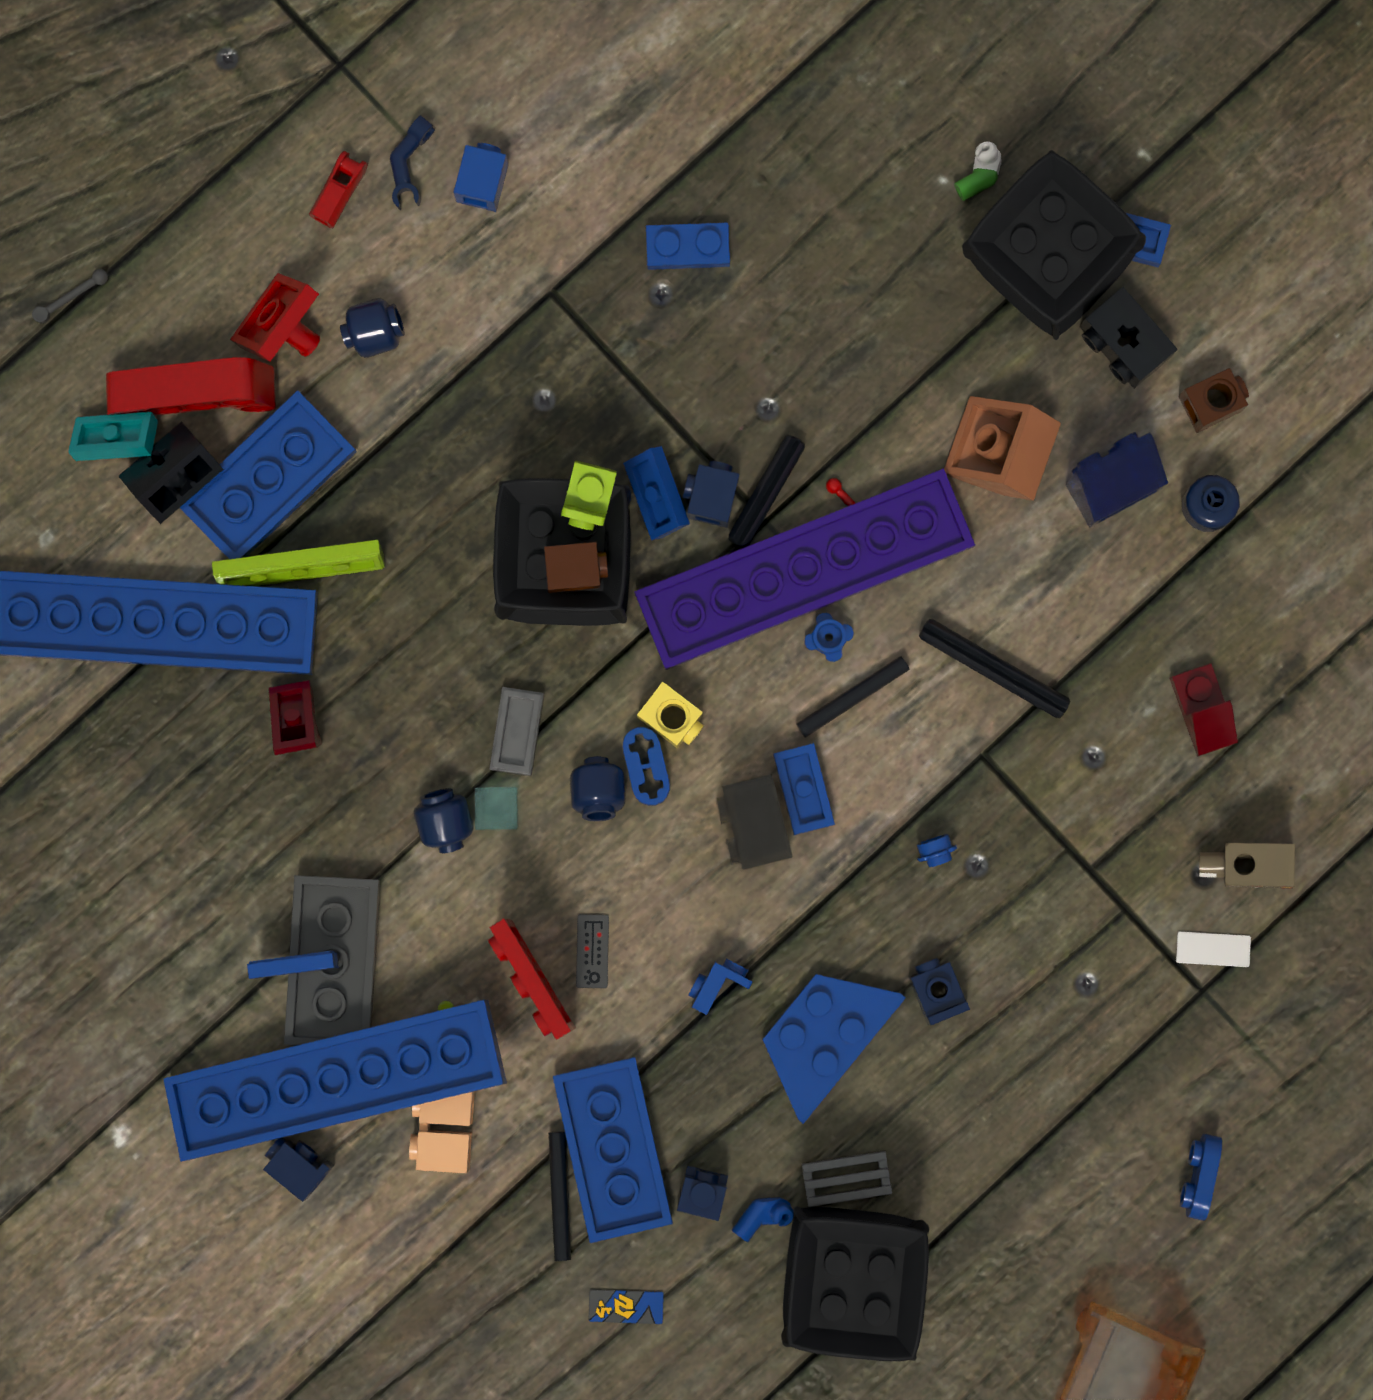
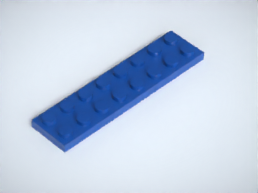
[0,571,318,675]
[163,1000,507,1162]

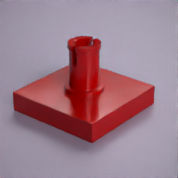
[230,273,320,362]

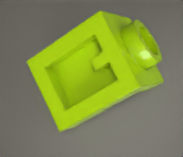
[561,460,617,530]

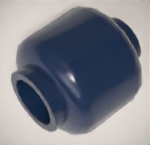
[340,298,405,358]
[1182,475,1240,532]
[570,756,626,821]
[413,788,474,854]

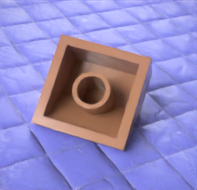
[944,396,1061,501]

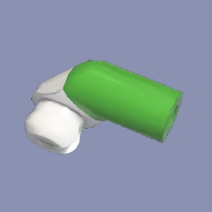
[954,142,1002,201]

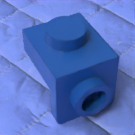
[688,958,752,1015]

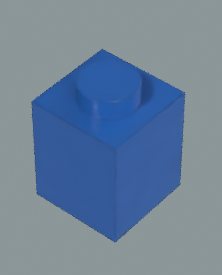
[454,143,508,212]

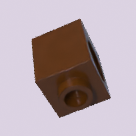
[1178,368,1249,433]
[544,542,608,593]

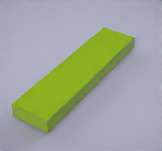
[212,540,385,586]

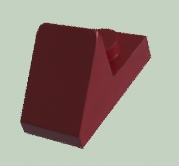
[1169,663,1238,757]
[269,680,322,755]

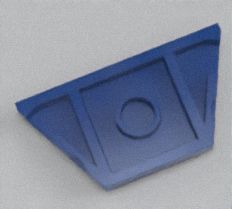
[762,974,906,1124]

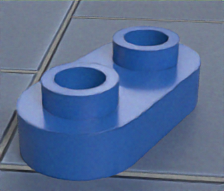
[1180,1133,1222,1221]

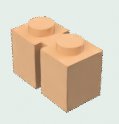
[409,1091,475,1173]

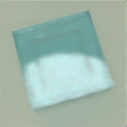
[475,787,518,830]

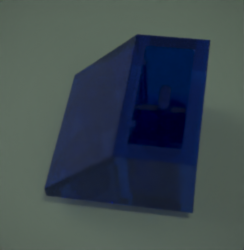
[1066,432,1168,528]

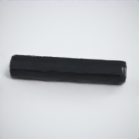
[728,435,805,548]

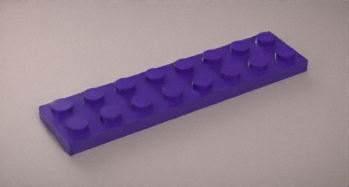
[634,468,975,670]

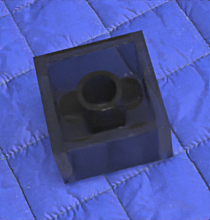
[715,774,793,872]

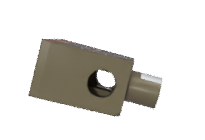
[1199,843,1295,889]

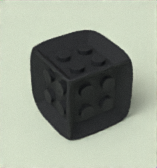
[962,150,1146,340]
[493,478,631,626]
[781,1206,929,1361]

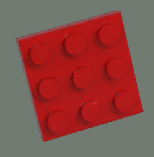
[488,918,576,1040]

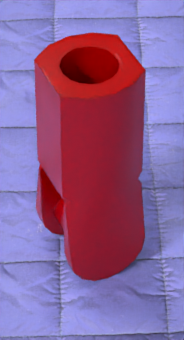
[309,151,368,229]

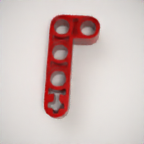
[106,357,276,416]

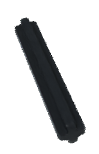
[919,619,1070,718]

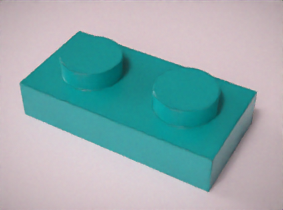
[68,412,158,461]

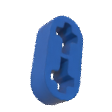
[623,727,670,806]

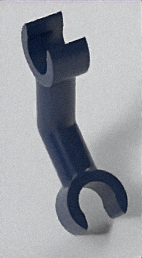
[390,115,435,210]

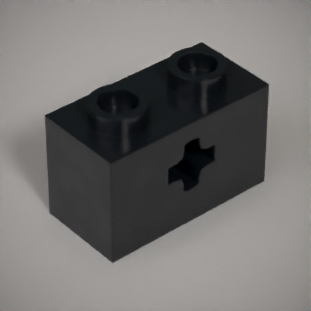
[1080,287,1178,389]
[119,421,224,524]

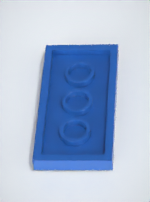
[180,390,357,559]
[553,1057,673,1243]

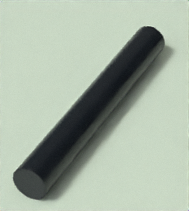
[796,656,910,738]
[548,1132,571,1261]

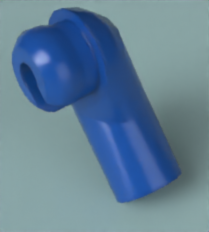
[732,1197,794,1242]

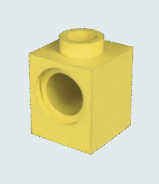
[637,682,704,748]

